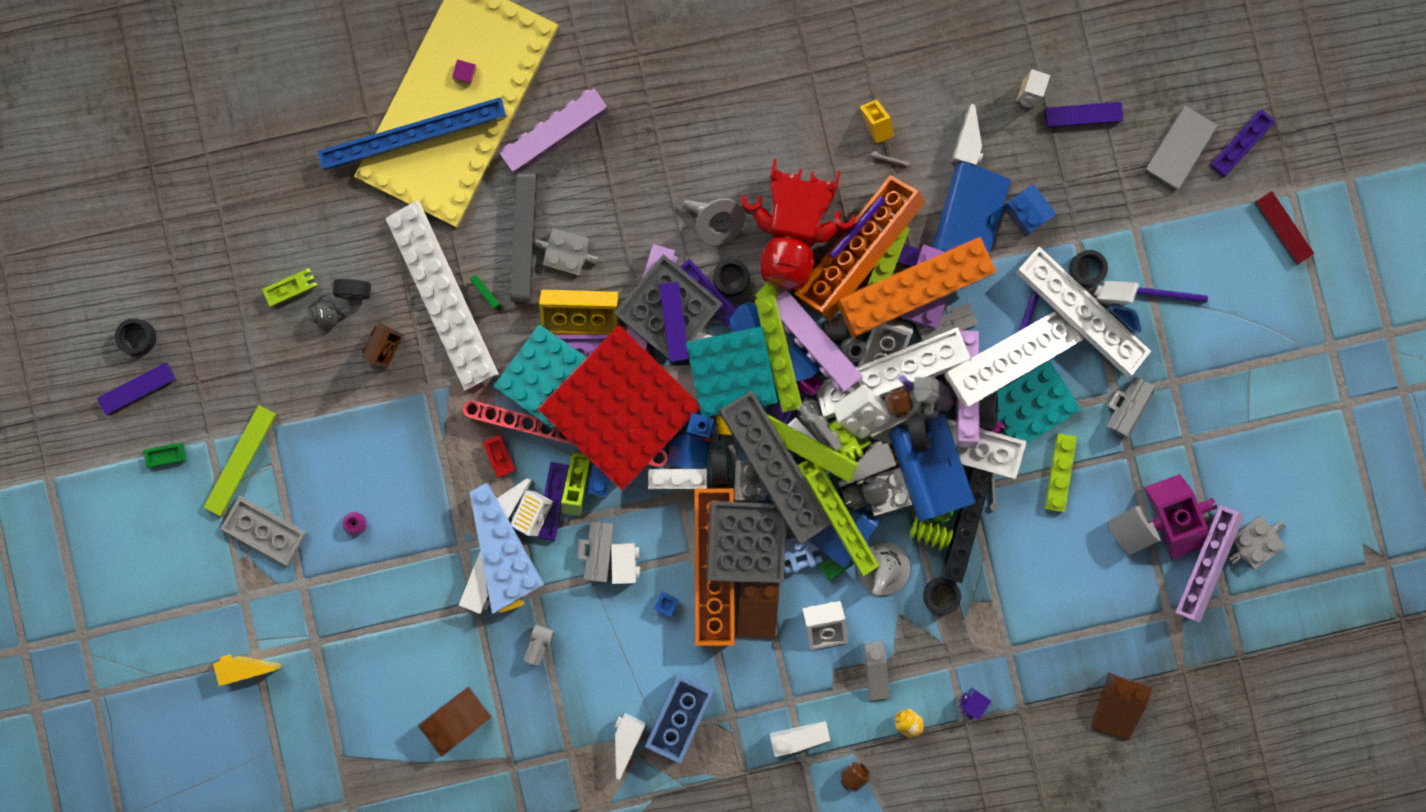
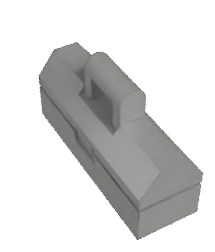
[914,302,978,342]
[913,377,955,418]
[1106,377,1156,440]
[577,521,615,582]

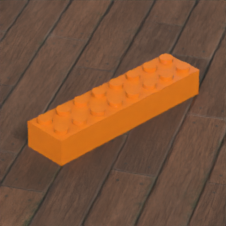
[795,175,926,322]
[836,237,997,338]
[695,488,734,646]

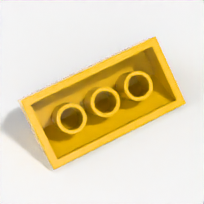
[539,290,619,335]

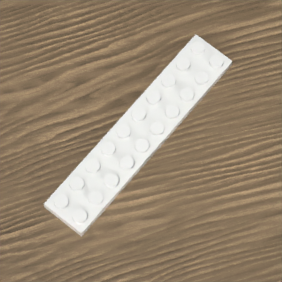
[386,201,499,391]

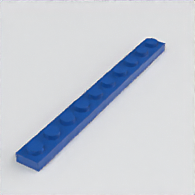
[317,97,507,171]

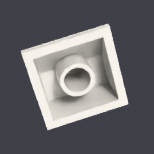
[803,601,848,650]

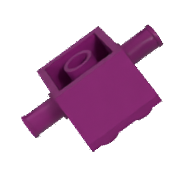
[1143,474,1217,559]

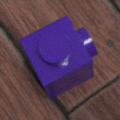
[959,687,992,721]

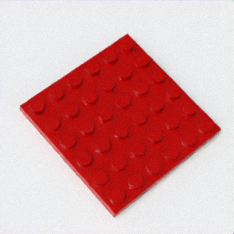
[537,325,700,491]

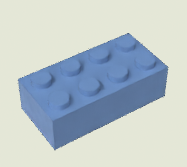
[645,672,714,764]

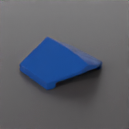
[728,302,761,332]
[1105,304,1142,335]
[789,345,819,382]
[667,433,709,469]

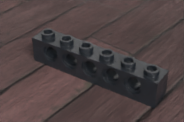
[940,467,993,583]

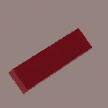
[1254,191,1315,265]

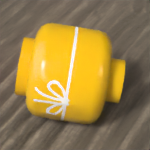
[894,709,924,738]

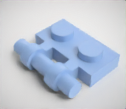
[784,537,823,574]

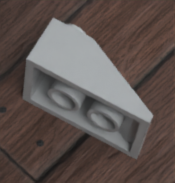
[836,441,896,486]

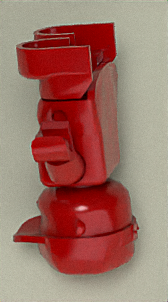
[741,159,856,290]

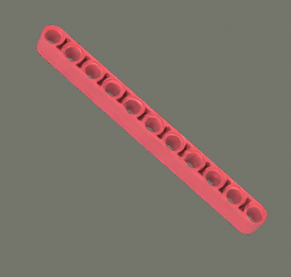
[463,401,667,467]

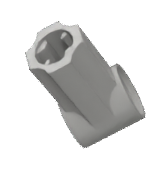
[524,624,554,666]

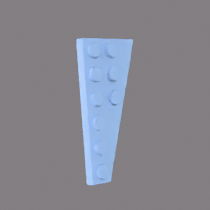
[470,483,544,614]

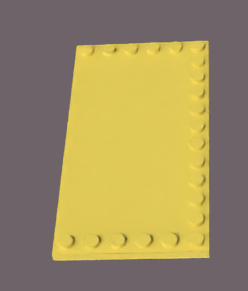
[354,0,559,228]

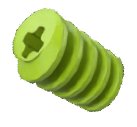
[910,516,953,551]

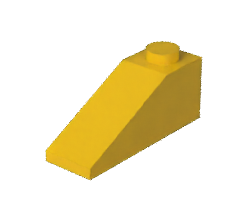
[213,654,281,686]

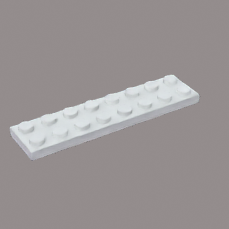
[1015,247,1151,378]
[945,311,1085,408]
[816,327,971,420]
[867,412,1026,479]

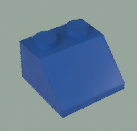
[1003,184,1056,237]

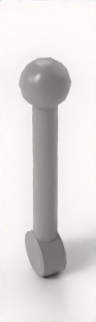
[871,151,910,167]
[989,473,998,511]

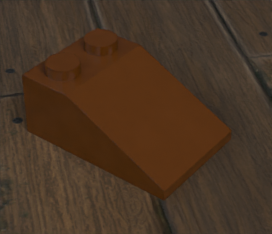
[362,323,404,368]
[737,581,780,639]
[1091,672,1152,740]
[418,686,492,757]

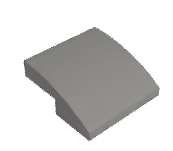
[1106,506,1161,555]

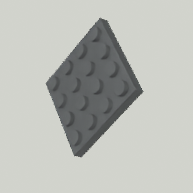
[614,254,723,363]
[706,501,786,583]

